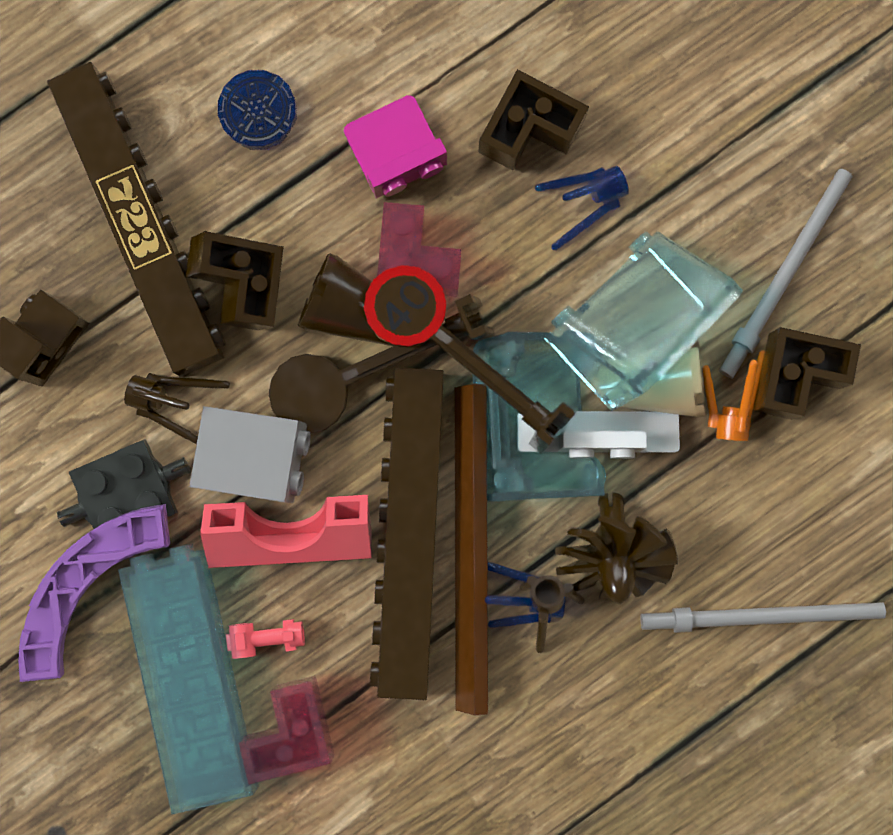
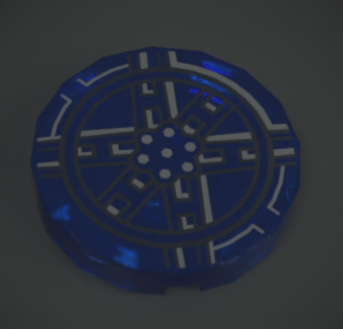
[218,70,297,150]

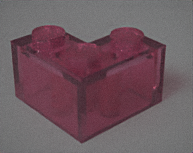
[377,202,462,297]
[239,675,335,785]

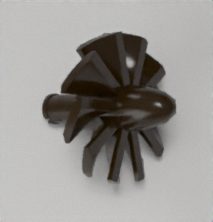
[555,492,678,604]

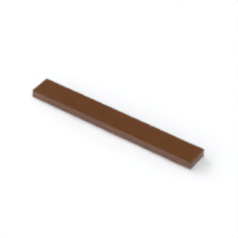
[455,384,488,716]

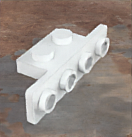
[517,411,680,459]

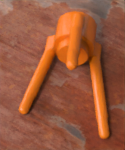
[702,350,765,441]

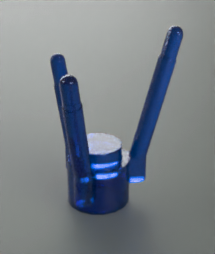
[535,166,629,251]
[485,561,566,628]

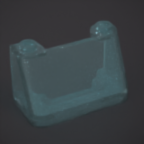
[544,231,743,411]
[472,332,606,502]

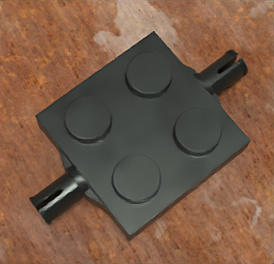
[57,439,191,529]

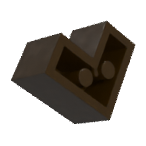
[478,69,589,171]
[186,231,284,330]
[0,289,90,387]
[753,327,861,420]

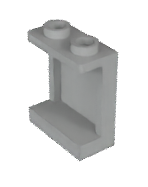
[189,406,311,503]

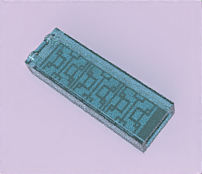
[118,544,259,815]

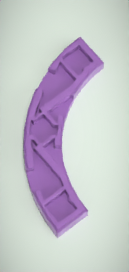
[18,504,170,682]

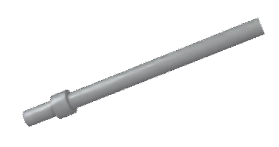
[719,169,853,379]
[640,602,886,633]

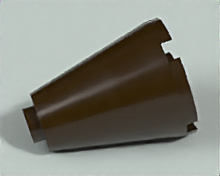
[297,253,392,346]

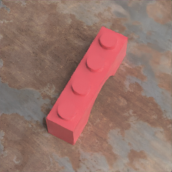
[200,495,372,568]

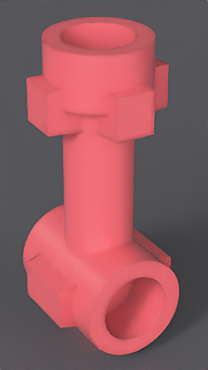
[226,619,305,659]

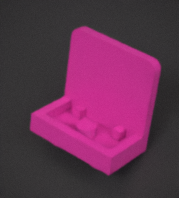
[344,95,447,199]

